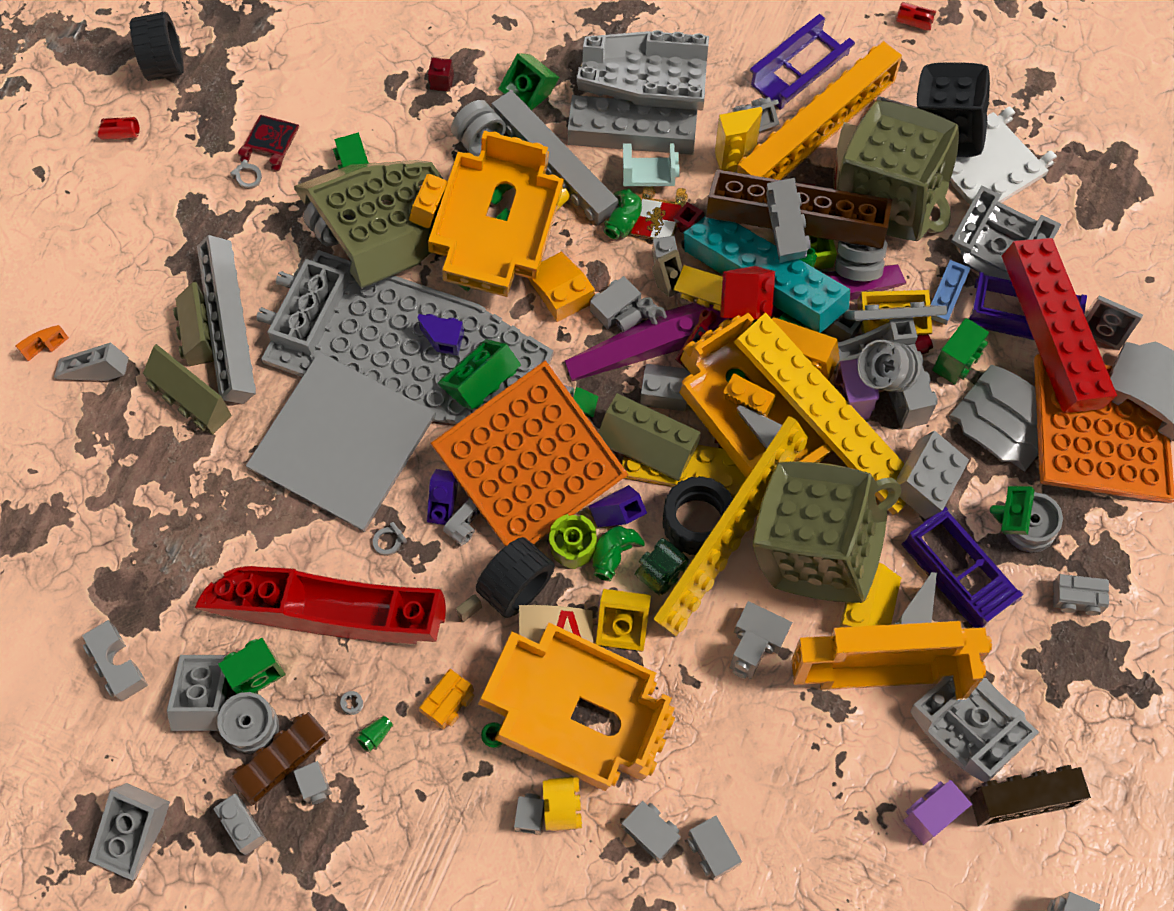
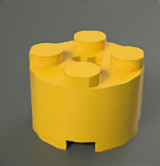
[543,777,582,831]

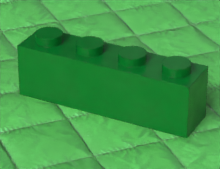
[333,132,368,169]

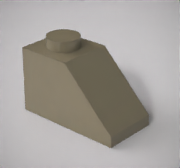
[652,249,683,297]

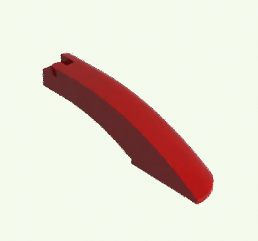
[195,566,446,644]

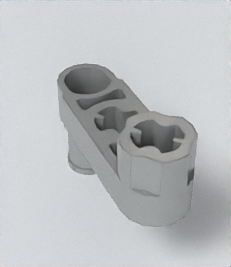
[443,498,480,546]

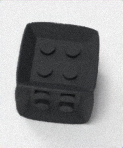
[917,62,990,157]

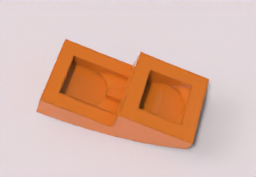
[15,325,69,361]

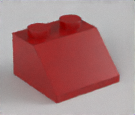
[720,266,775,319]

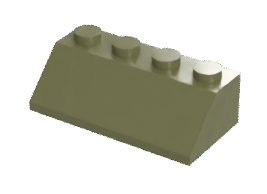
[143,344,232,435]
[599,393,701,481]

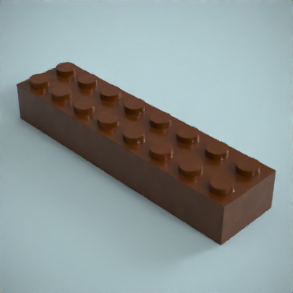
[706,169,892,249]

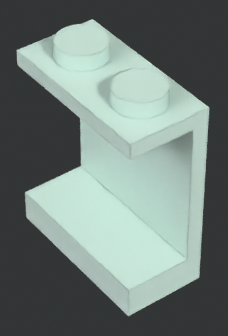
[623,143,680,186]

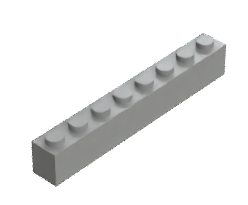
[492,90,618,225]
[197,235,256,404]

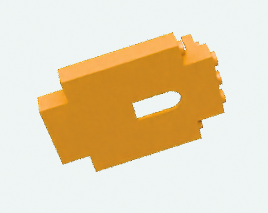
[428,131,564,297]
[679,313,834,478]
[791,621,992,700]
[478,623,675,791]

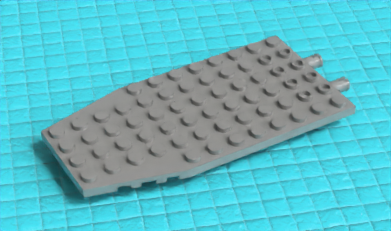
[256,250,554,424]

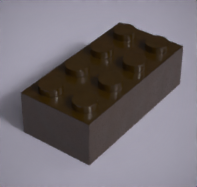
[970,765,1091,827]

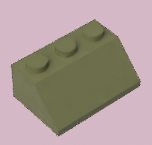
[173,282,214,366]

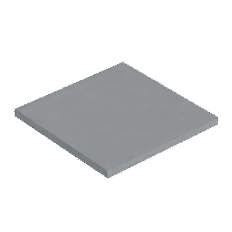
[246,352,436,532]

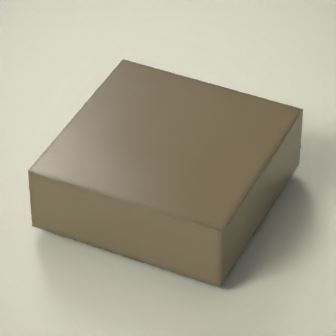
[456,594,482,622]

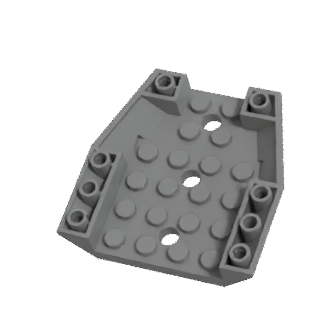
[577,30,709,111]

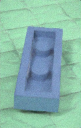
[931,260,970,325]

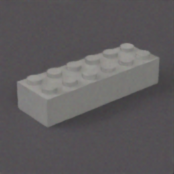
[568,95,697,155]

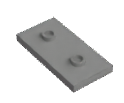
[844,302,947,321]

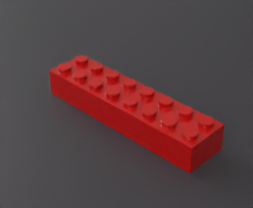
[1002,238,1117,414]

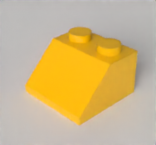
[596,589,651,651]

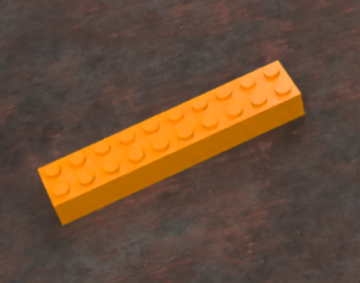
[737,41,902,180]

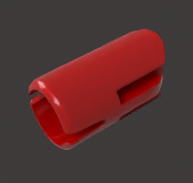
[896,2,937,31]
[98,117,140,140]

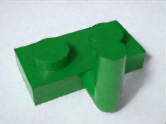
[990,486,1035,535]

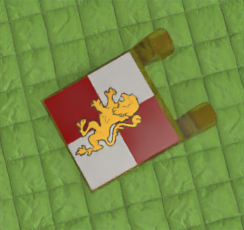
[630,186,688,240]

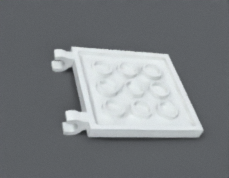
[949,107,1057,205]

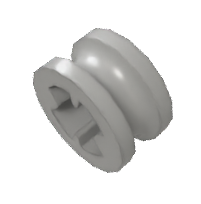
[340,691,363,715]

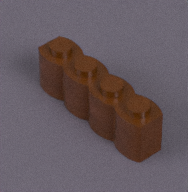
[230,712,331,805]

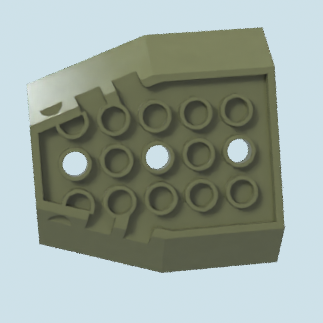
[294,160,443,289]

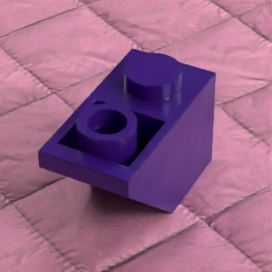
[418,314,464,356]
[427,469,458,525]
[588,485,647,527]

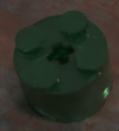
[635,538,690,596]

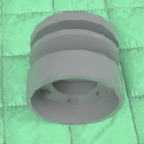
[858,340,921,392]

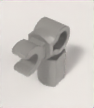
[615,297,667,332]

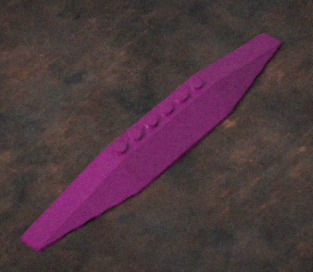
[565,264,906,381]

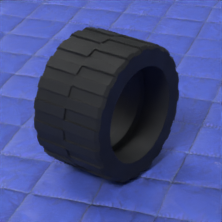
[130,12,184,81]
[662,476,733,556]
[476,537,554,618]

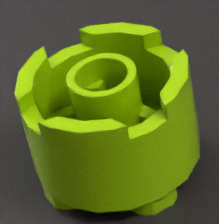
[549,514,597,569]

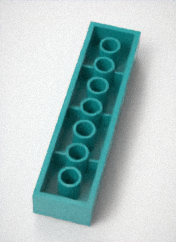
[684,216,850,333]

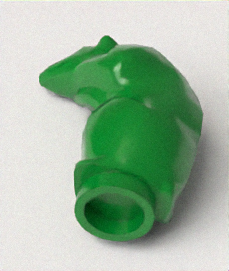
[603,189,642,240]
[592,526,645,582]

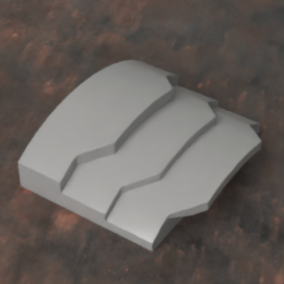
[951,185,1061,280]
[1109,341,1174,441]
[949,365,1039,472]
[910,676,1039,782]

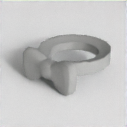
[230,159,262,189]
[373,522,407,556]

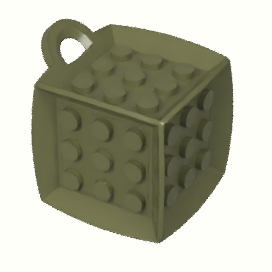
[837,100,959,241]
[753,461,902,603]

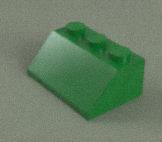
[438,339,521,410]

